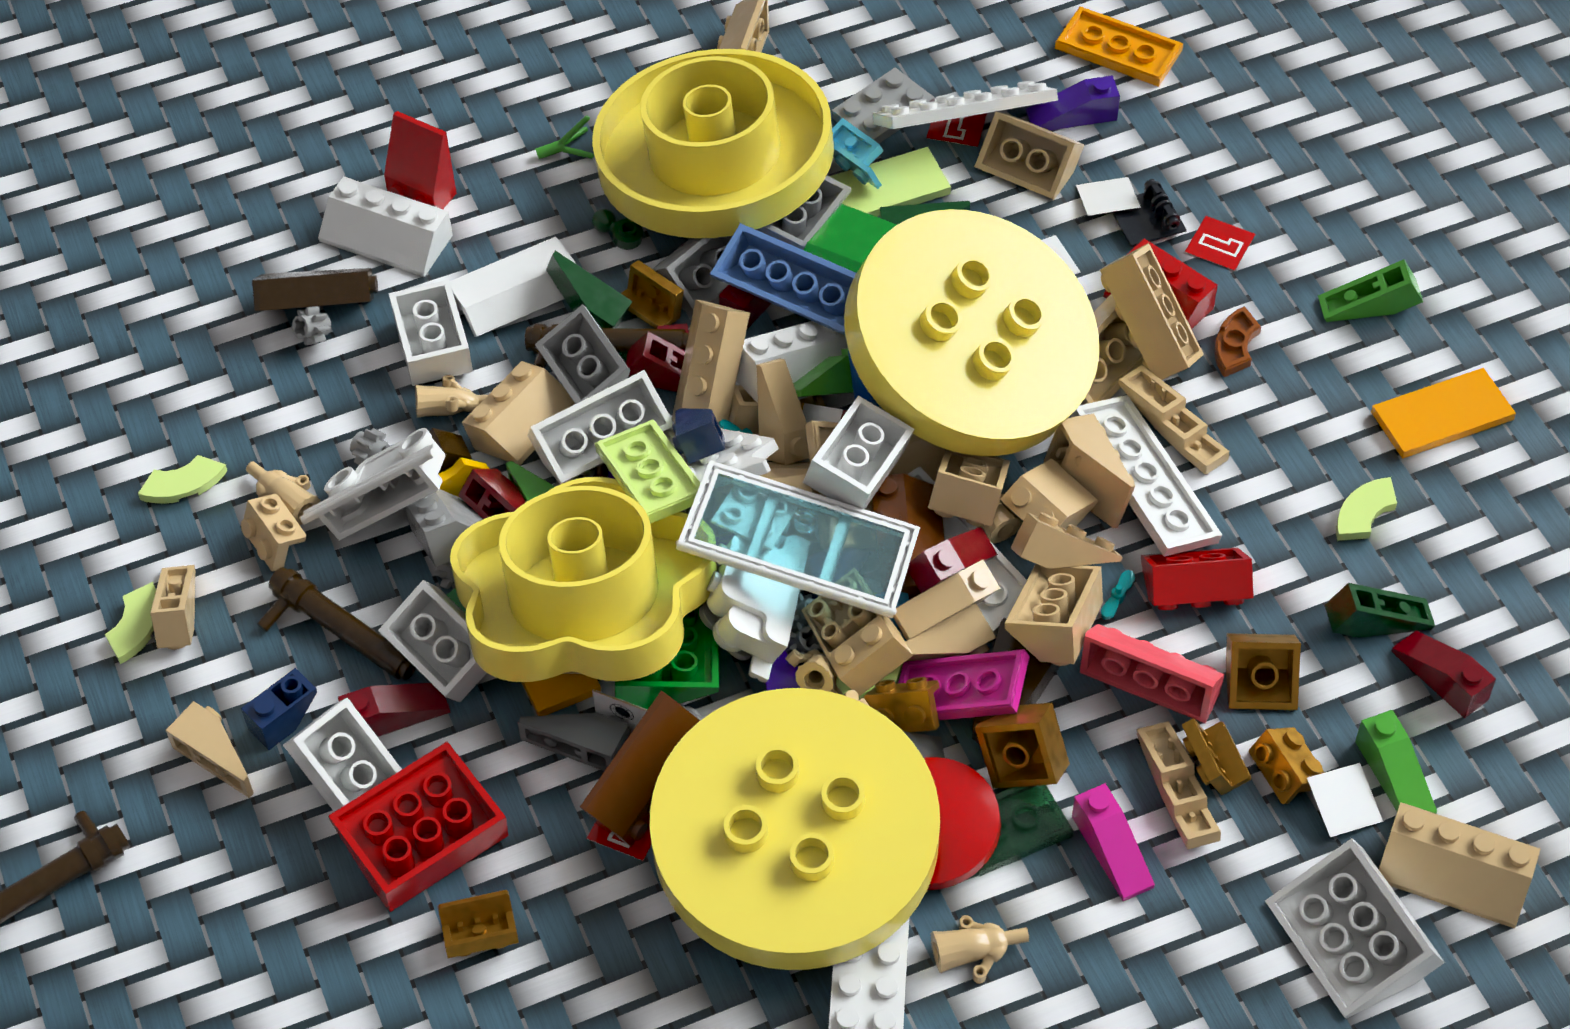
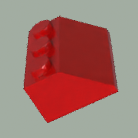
[1103,238,1218,329]
[1141,548,1254,610]

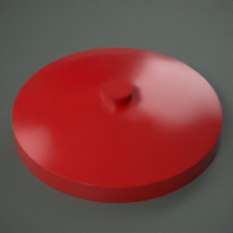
[924,757,1001,890]

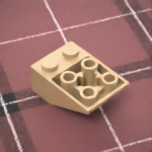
[1044,413,1135,528]
[801,570,913,696]

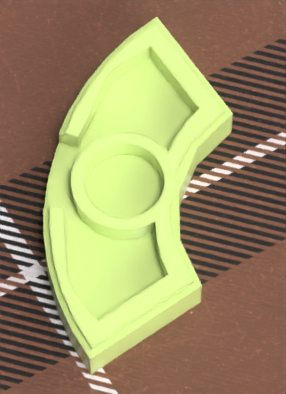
[138,455,227,504]
[1336,477,1397,541]
[105,582,156,664]

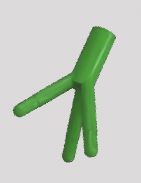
[535,115,594,160]

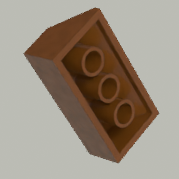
[873,473,945,600]
[580,691,700,847]

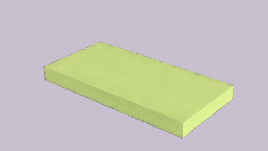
[829,147,951,217]
[594,419,701,524]

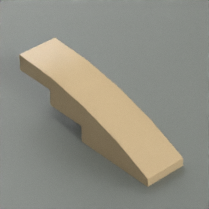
[1119,365,1230,475]
[1137,721,1221,850]

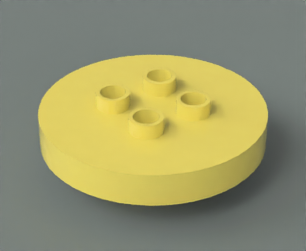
[592,49,834,238]
[844,209,1099,456]
[650,688,940,970]

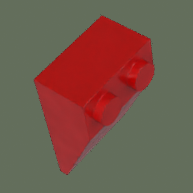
[384,111,457,209]

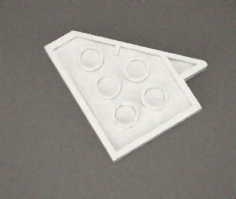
[681,428,779,491]

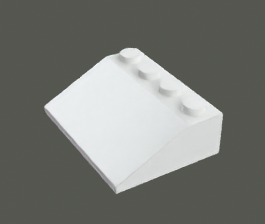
[1265,838,1445,1019]

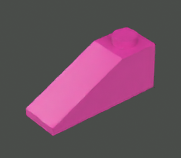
[1072,783,1155,901]

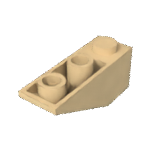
[1011,512,1122,569]

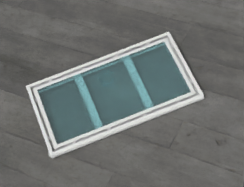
[676,460,920,618]

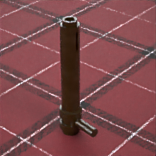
[525,324,689,369]
[257,567,416,680]
[0,811,130,924]

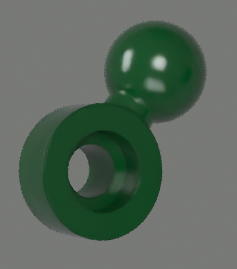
[592,209,643,250]

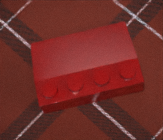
[328,741,509,912]

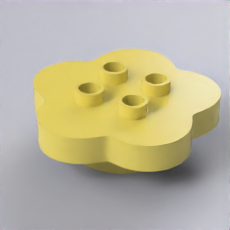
[450,477,718,682]

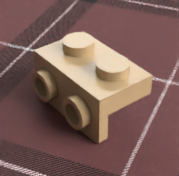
[241,494,306,572]

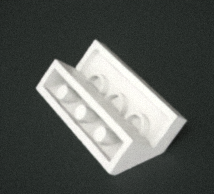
[450,237,576,337]

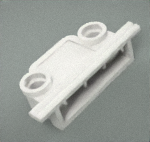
[301,428,445,541]
[707,536,810,682]

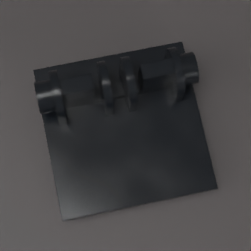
[1112,179,1187,247]

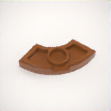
[1215,306,1261,377]

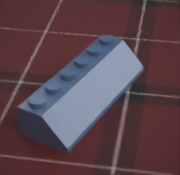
[710,223,856,335]

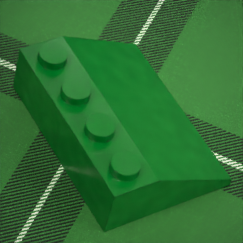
[804,204,897,273]
[615,600,719,710]

